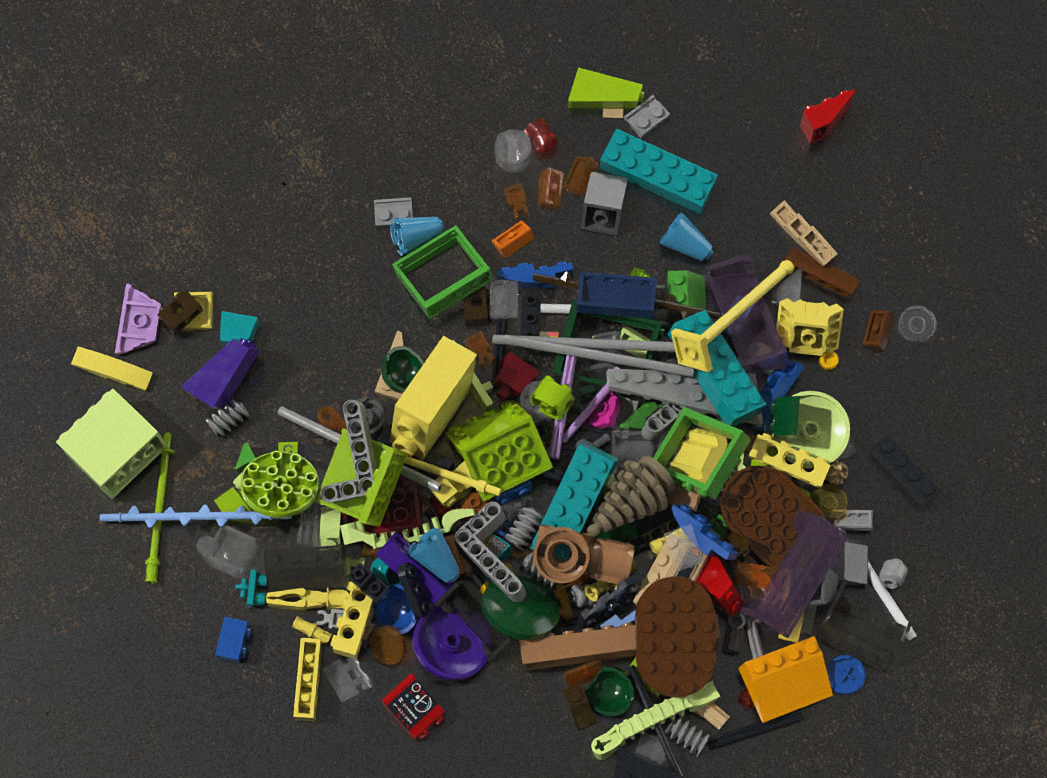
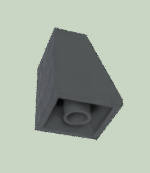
[581,172,628,236]

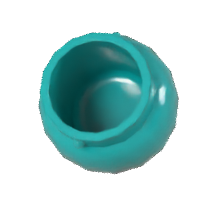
[370,557,401,586]

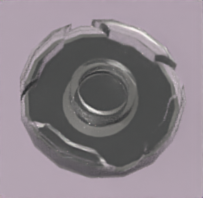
[898,305,936,343]

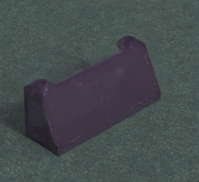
[704,252,788,374]
[739,510,849,638]

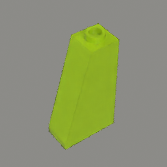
[568,68,645,109]

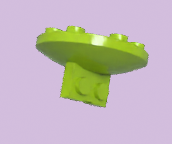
[240,451,319,518]

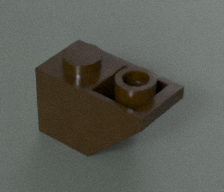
[724,532,752,565]

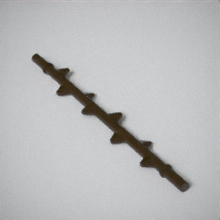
[533,272,721,320]

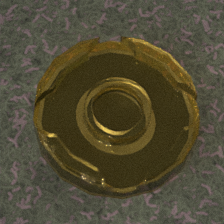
[810,484,848,522]

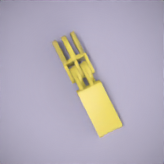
[266,588,349,611]

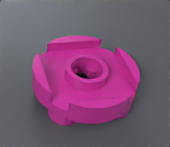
[588,391,622,429]

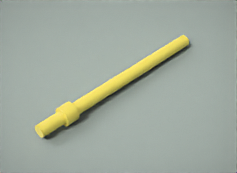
[405,456,502,496]

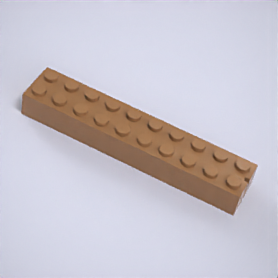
[520,614,721,671]

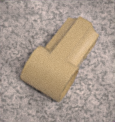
[694,702,730,730]

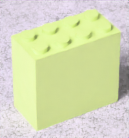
[56,389,168,499]

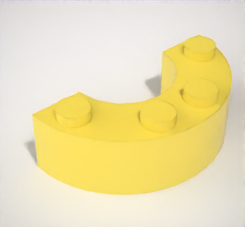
[428,461,474,507]

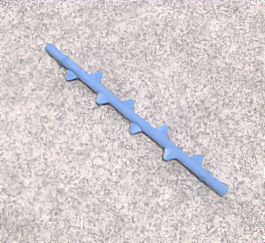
[100,505,291,528]

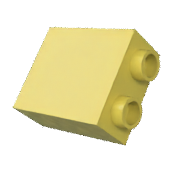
[390,336,477,460]

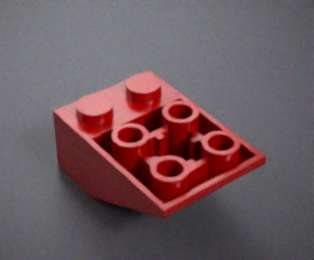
[800,89,855,144]

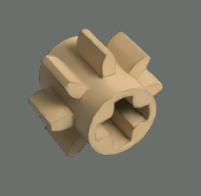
[825,460,848,485]

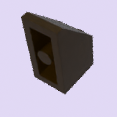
[562,683,596,731]

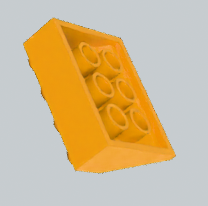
[738,636,833,723]

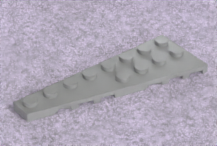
[606,369,763,427]

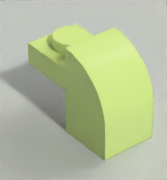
[320,507,342,553]

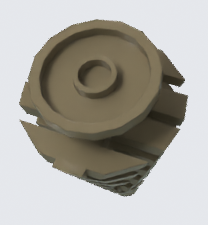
[587,456,675,537]

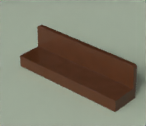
[784,247,860,300]

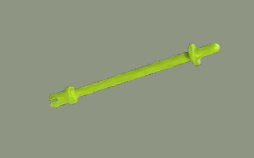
[144,432,175,584]

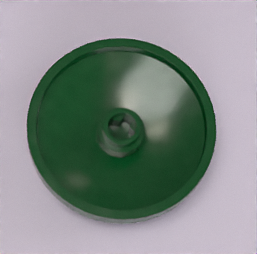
[481,575,560,640]

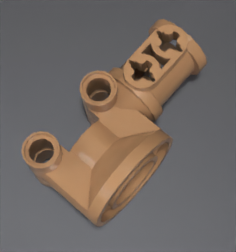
[532,524,635,584]

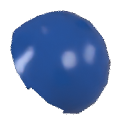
[374,584,420,635]

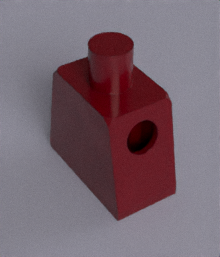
[494,351,539,401]

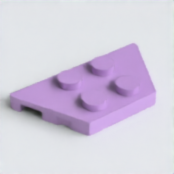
[115,284,162,355]

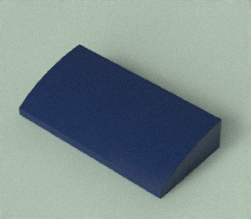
[577,272,657,319]

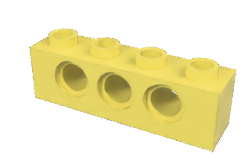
[749,433,831,489]
[331,582,374,659]
[293,638,323,722]

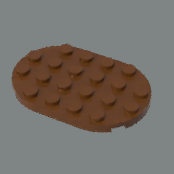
[720,466,827,572]
[635,576,716,697]

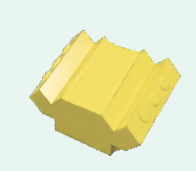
[774,298,844,356]
[669,427,728,491]

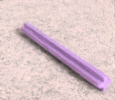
[549,355,577,459]

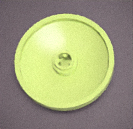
[772,391,850,469]

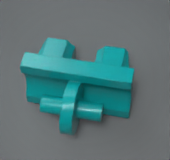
[235,570,269,609]

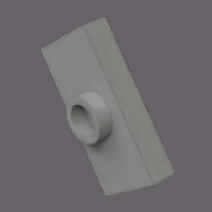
[833,510,873,531]

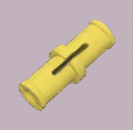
[292,616,333,645]

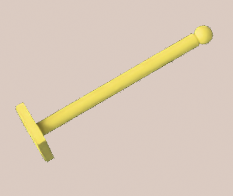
[671,260,795,372]

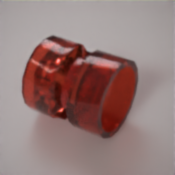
[524,118,558,153]

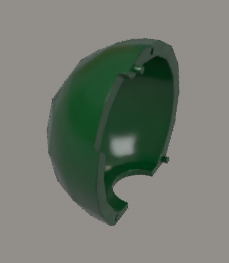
[381,346,424,394]
[585,666,635,716]

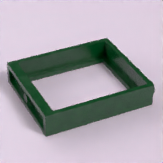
[552,300,665,399]

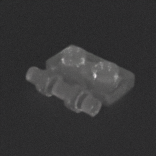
[323,656,371,704]

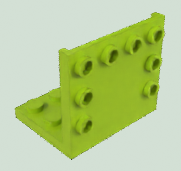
[445,400,553,502]
[314,428,408,527]

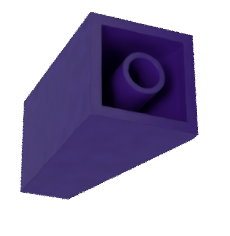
[182,338,260,409]

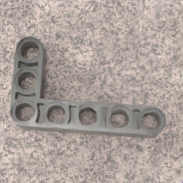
[321,400,377,503]
[641,403,724,441]
[454,502,526,602]

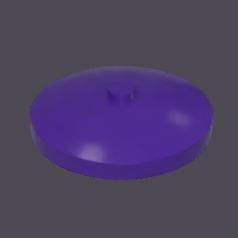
[413,603,491,681]

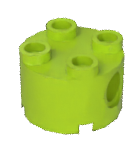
[530,376,575,420]

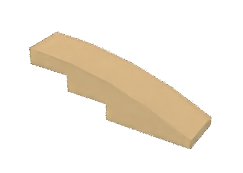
[770,200,838,266]

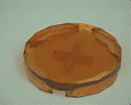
[370,625,407,665]

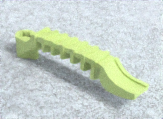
[340,508,476,549]
[591,681,720,760]

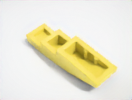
[71,347,152,391]

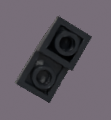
[347,562,391,605]

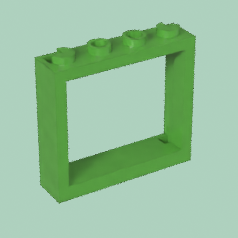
[392,225,494,319]
[653,407,751,499]

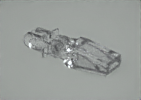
[296,467,328,548]

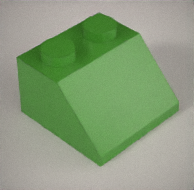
[667,270,706,314]

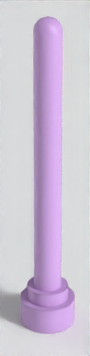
[562,366,619,443]

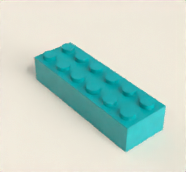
[600,128,718,214]
[668,310,766,427]
[530,442,619,560]

